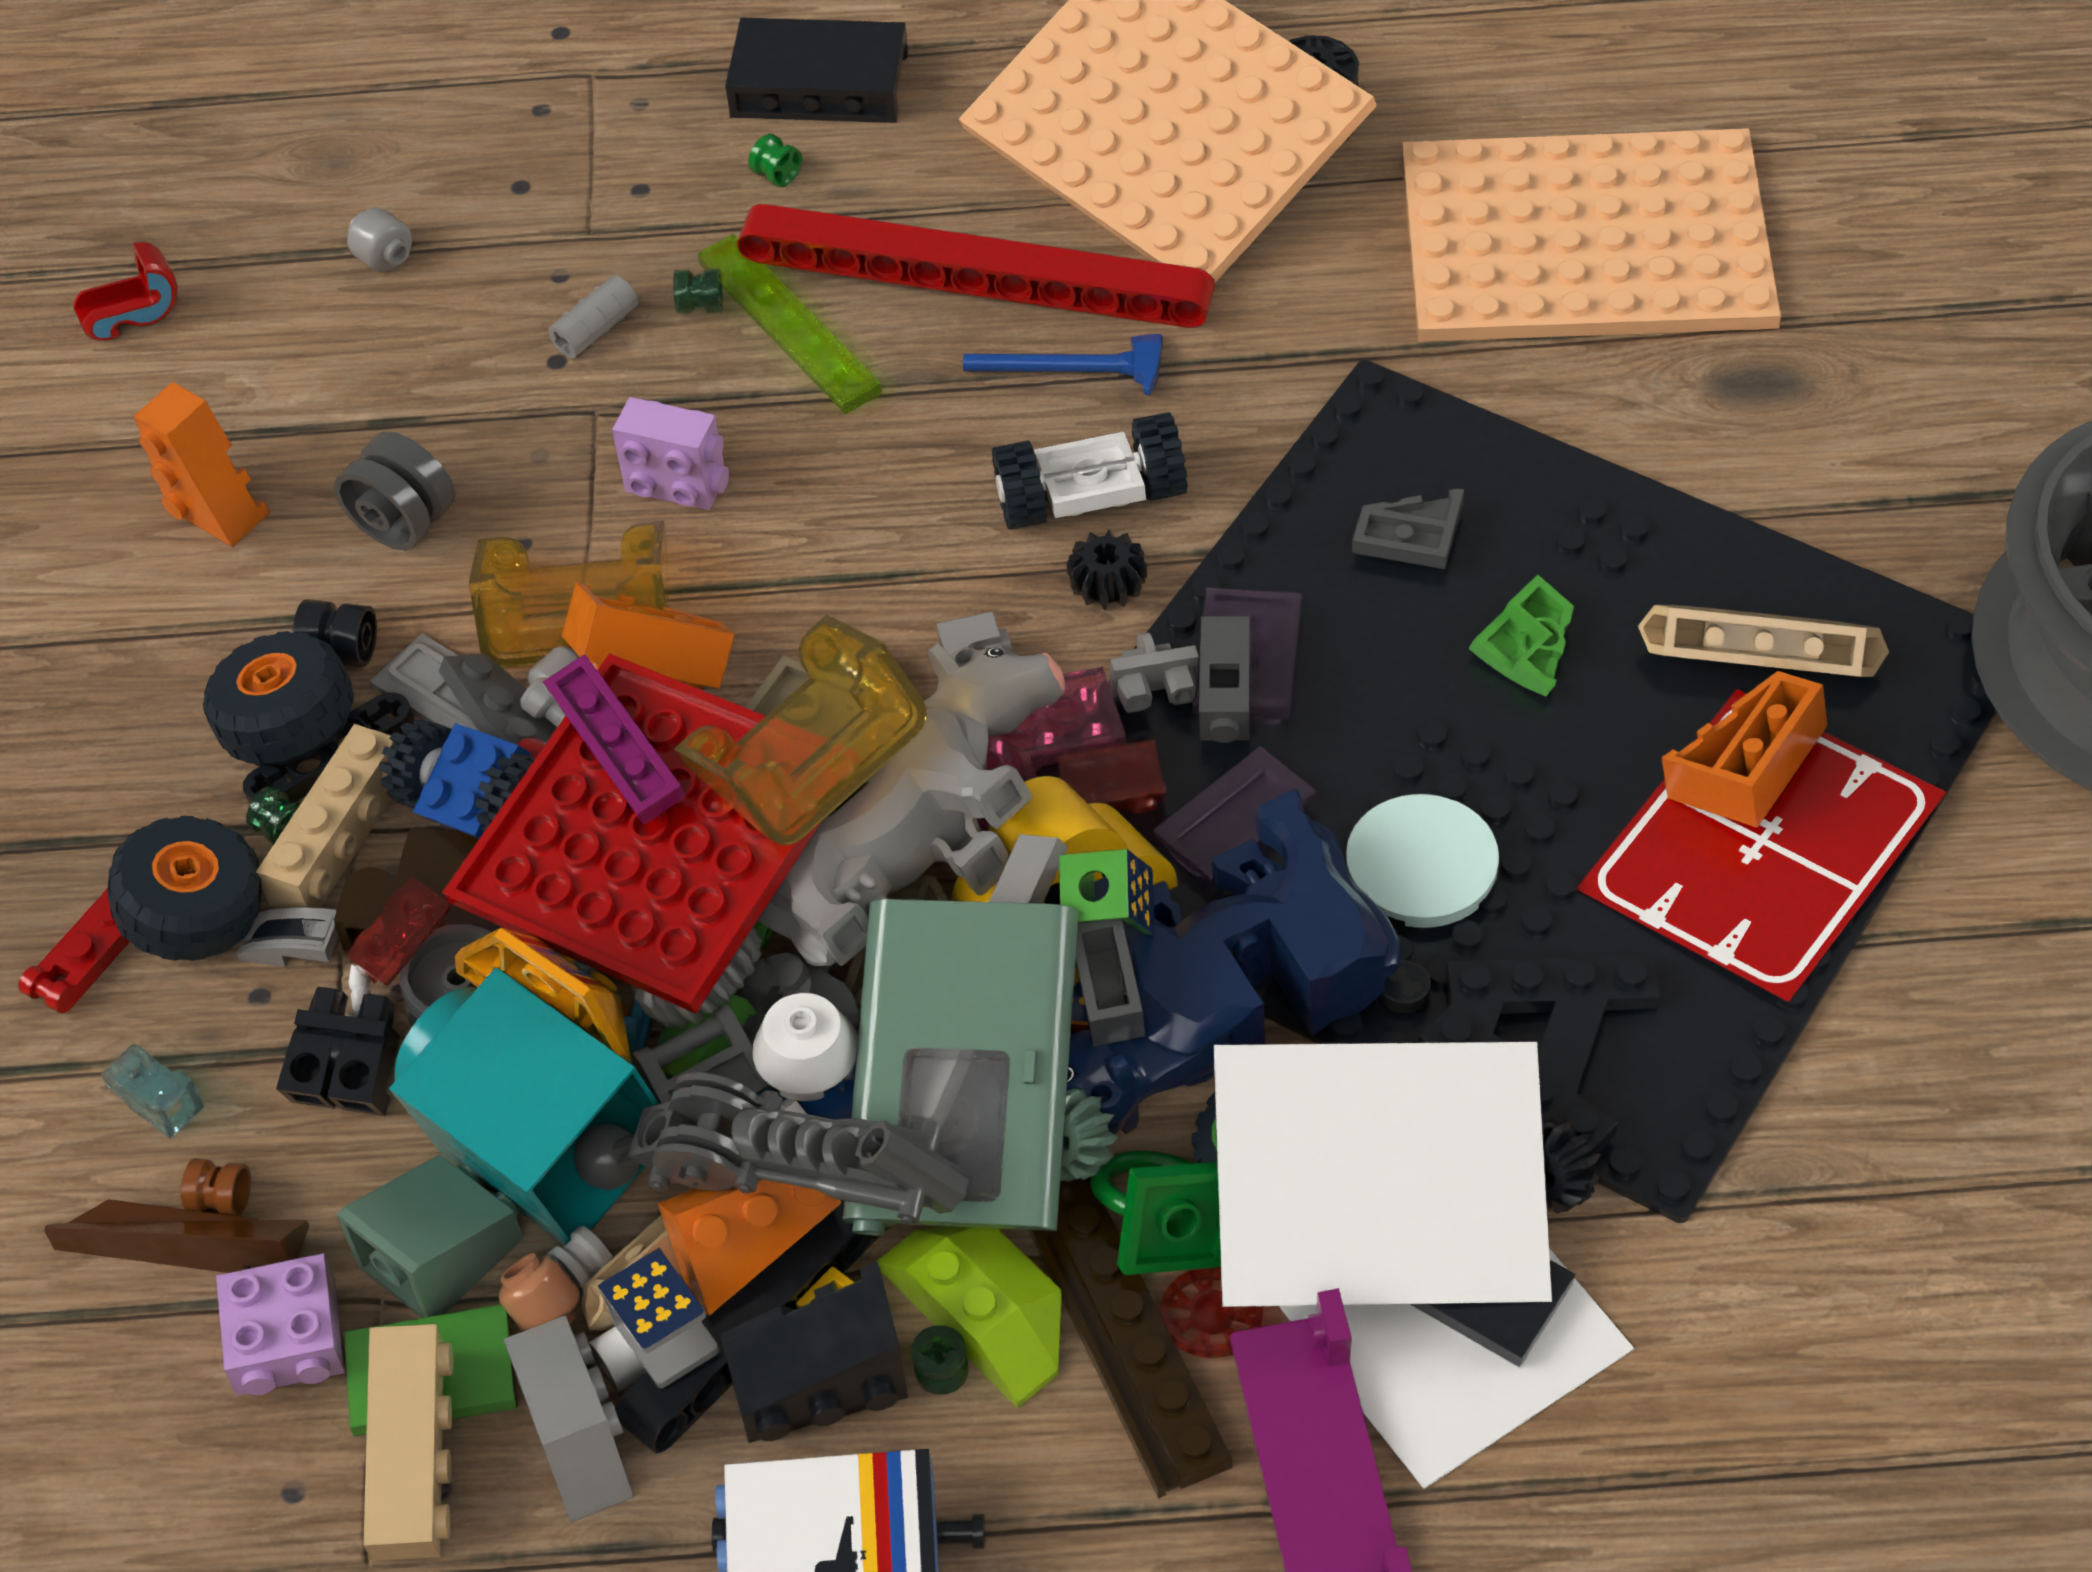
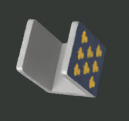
[597,1248,720,1388]

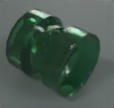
[673,269,723,314]

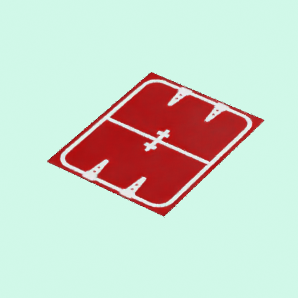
[1576,689,1947,1002]

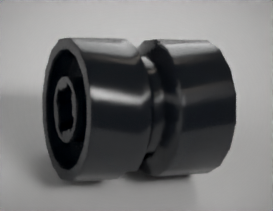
[293,599,377,667]

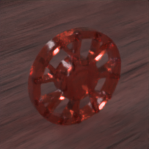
[1161,1267,1263,1358]

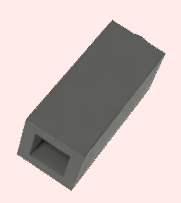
[1199,616,1251,743]

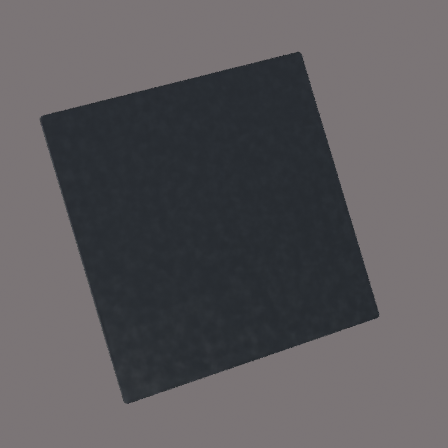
[1032,360,1997,1223]

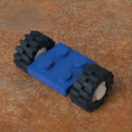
[379,719,536,839]

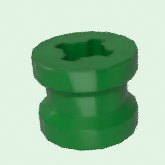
[748,134,802,187]

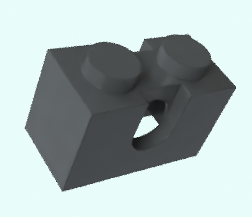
[1075,920,1145,1047]

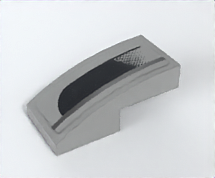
[236,907,339,967]

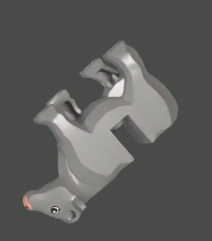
[757,643,1065,966]

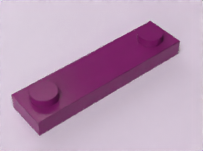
[543,654,687,825]

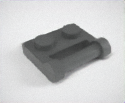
[633,1004,772,1104]

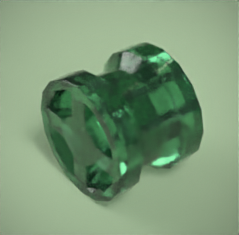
[246,787,301,845]
[911,1325,969,1395]

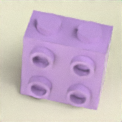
[612,397,729,510]
[216,1253,345,1396]

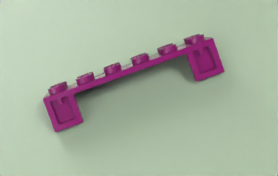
[1231,1288,1412,1572]

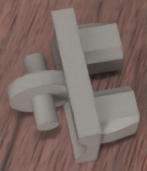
[1106,633,1199,713]

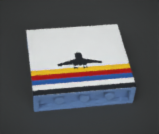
[715,1449,939,1572]

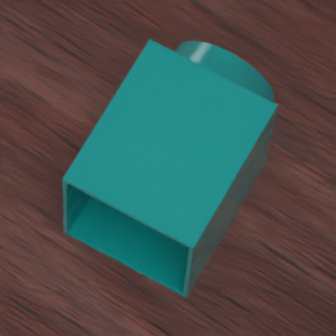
[389,967,658,1246]

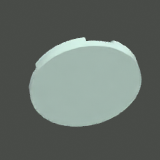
[1346,794,1499,928]

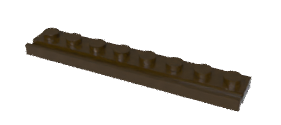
[1028,1177,1232,1498]

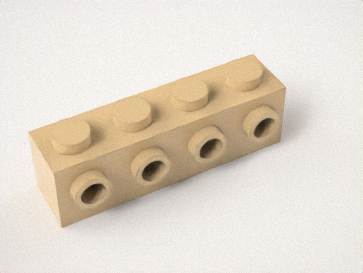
[256,724,395,909]
[363,1324,453,1561]

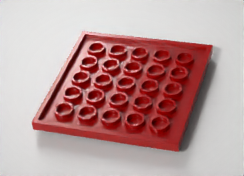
[442,653,861,1014]

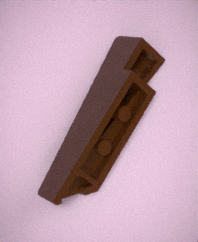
[44,1199,309,1273]

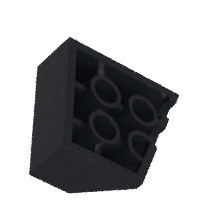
[720,1261,908,1443]

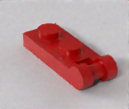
[18,888,130,1014]

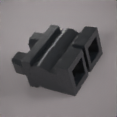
[276,987,400,1116]

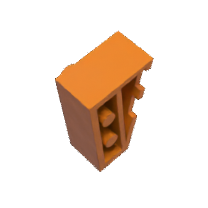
[133,382,270,547]
[562,582,735,690]
[1661,671,1827,828]
[657,1179,841,1316]

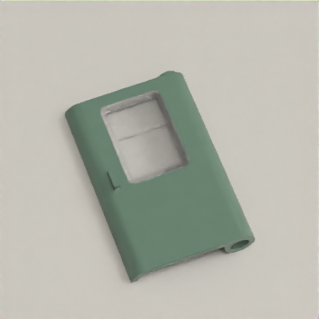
[843,899,1079,1236]

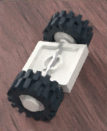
[992,412,1188,530]

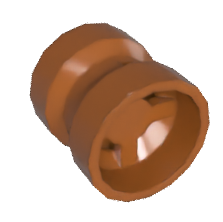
[181,1158,251,1216]

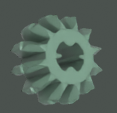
[1060,1088,1119,1182]

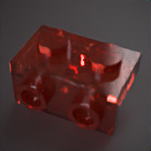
[1056,740,1167,814]
[346,876,451,986]

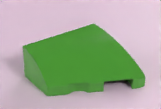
[1468,575,1574,696]

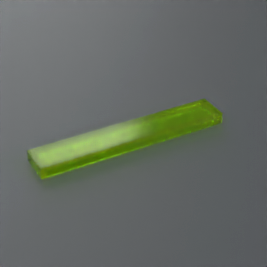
[697,234,882,414]

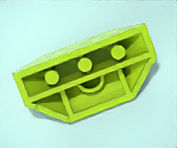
[875,1226,1062,1408]

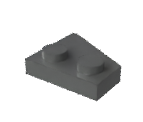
[1352,489,1464,569]

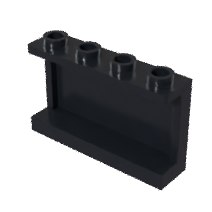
[725,18,908,123]

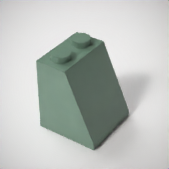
[337,1154,523,1318]

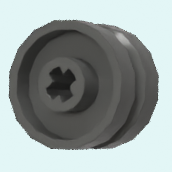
[334,431,456,551]
[399,924,491,1027]

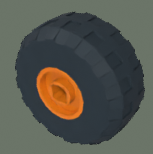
[203,631,354,766]
[108,816,262,961]

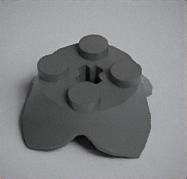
[736,952,860,1096]

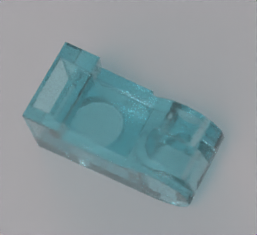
[101,1044,204,1139]

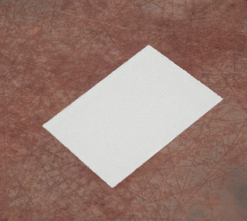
[1214,1042,1552,1307]
[1279,1248,1635,1489]

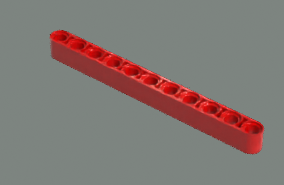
[737,204,1215,328]

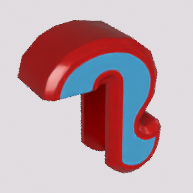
[73,242,178,341]

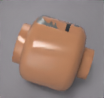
[499,1253,580,1331]

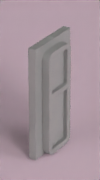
[370,633,478,731]

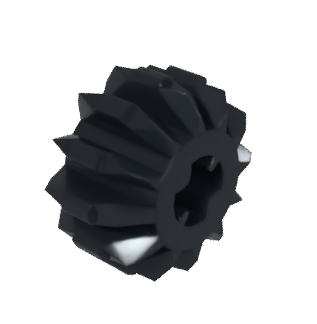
[1067,529,1147,610]
[1542,1118,1603,1214]

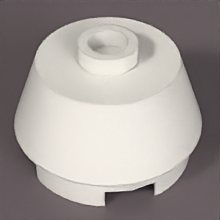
[752,993,858,1101]

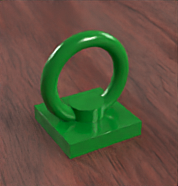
[1090,1150,1221,1275]

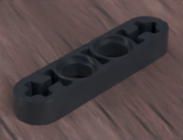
[243,692,414,815]

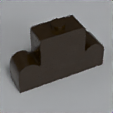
[334,827,506,954]

